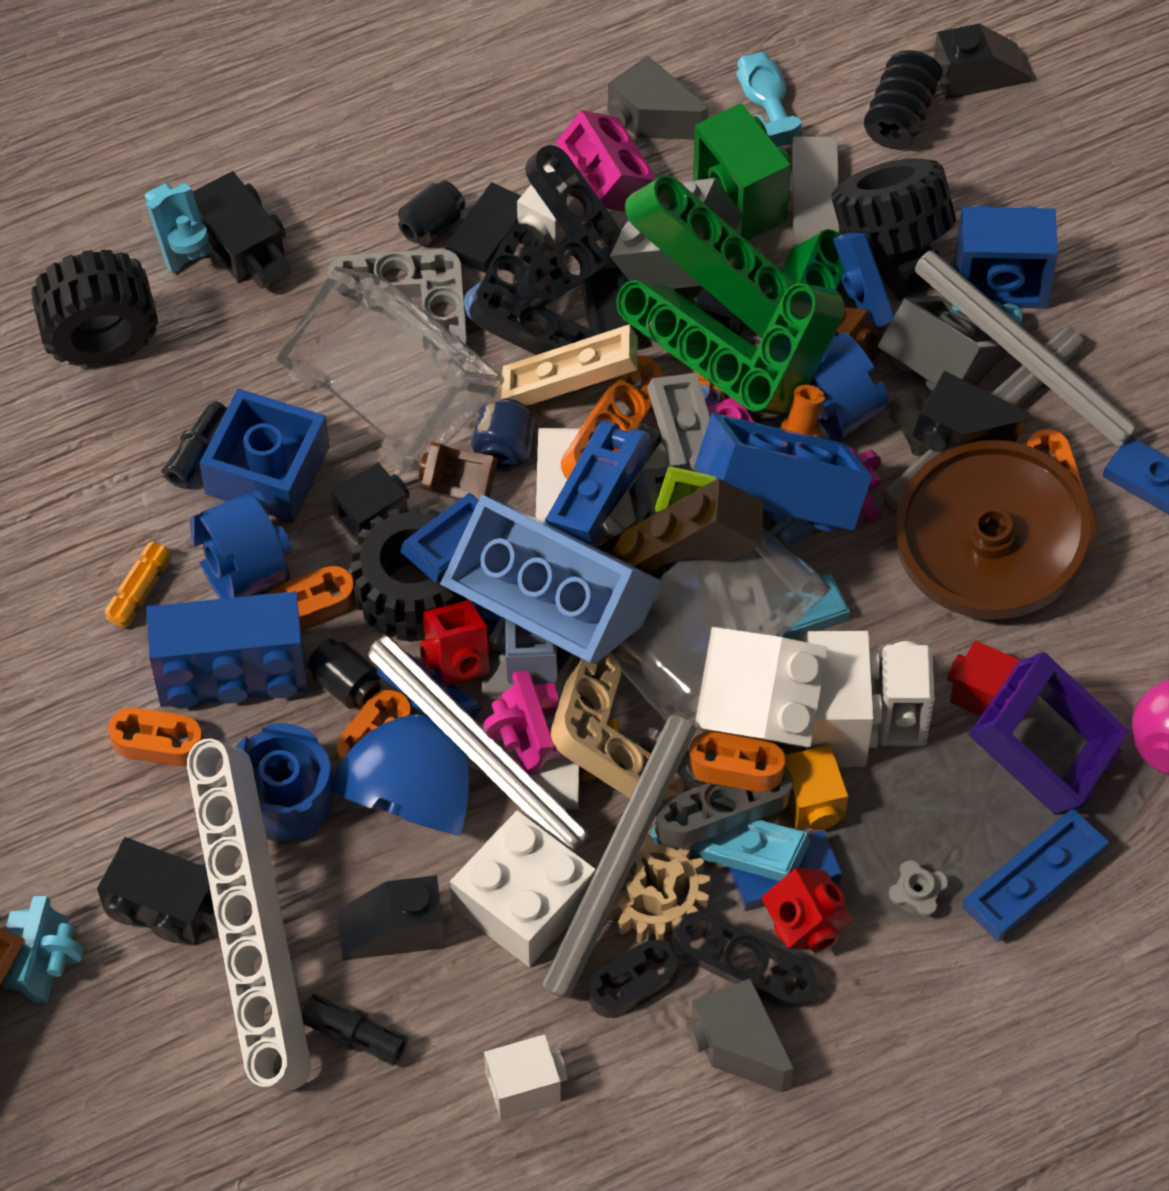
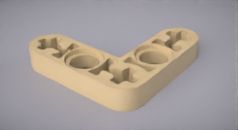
[551,652,685,800]

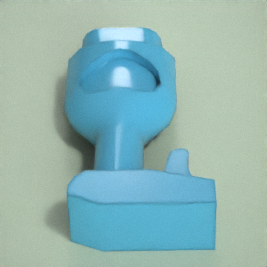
[736,52,802,148]

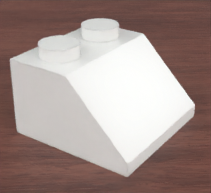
[695,627,828,747]

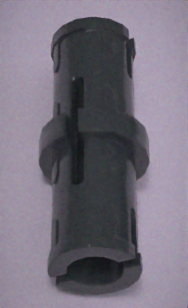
[301,993,408,1066]

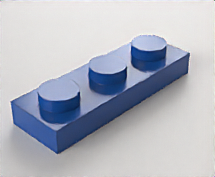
[962,808,1109,942]

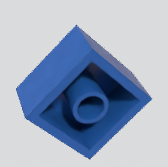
[954,205,1058,309]
[199,388,330,522]

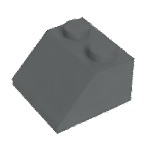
[877,296,1007,391]

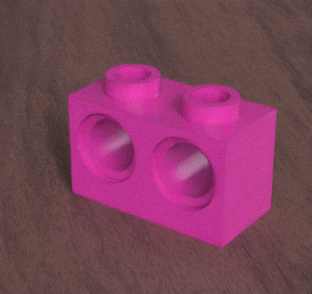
[556,110,657,212]

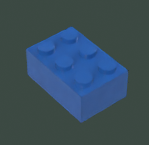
[694,413,873,532]
[146,591,308,709]

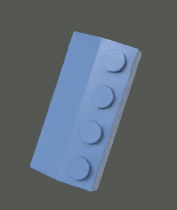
[440,494,663,664]

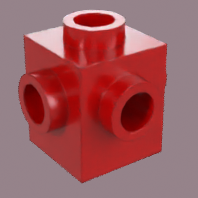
[419,600,494,686]
[761,868,854,953]

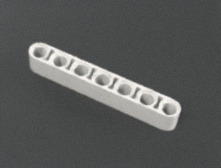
[187,738,311,1091]

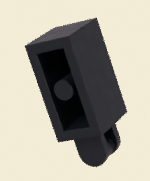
[193,171,291,289]
[97,837,220,945]

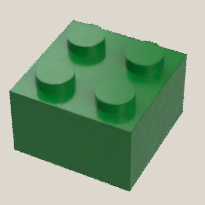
[693,103,793,240]

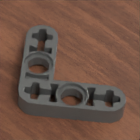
[655,729,793,848]

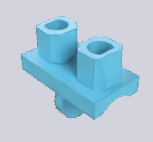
[145,183,212,273]
[2,896,84,1003]

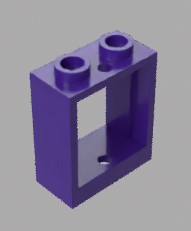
[968,652,1129,814]

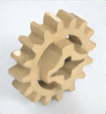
[607,834,710,944]

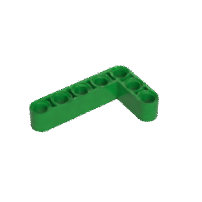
[625,175,844,338]
[617,280,844,416]

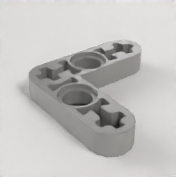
[328,249,467,371]

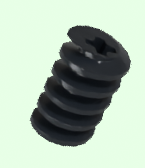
[863,50,943,149]

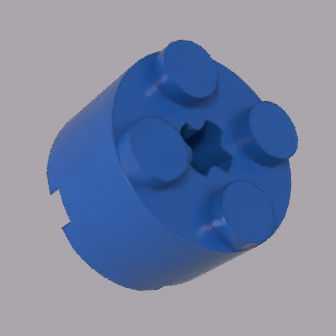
[810,331,889,441]
[190,491,291,599]
[236,723,334,841]

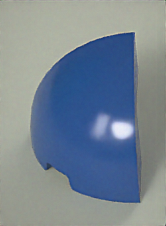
[332,714,469,836]

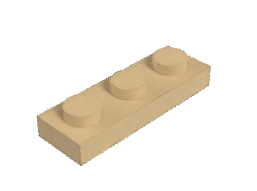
[501,324,638,407]

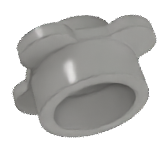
[888,860,948,916]

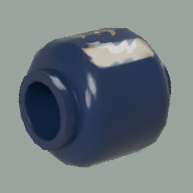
[471,398,537,472]

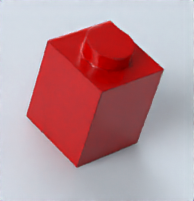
[947,640,1021,716]

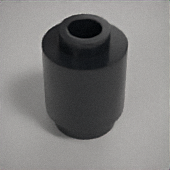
[398,180,465,245]
[307,638,381,709]

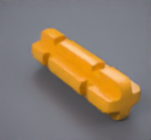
[105,541,171,628]

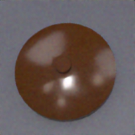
[895,440,1091,619]

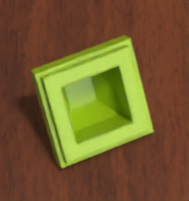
[655,466,717,512]

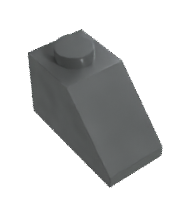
[607,55,708,140]
[686,978,794,1093]

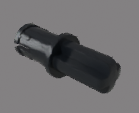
[161,401,227,488]

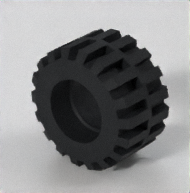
[831,158,956,257]
[31,249,158,367]
[351,507,466,641]

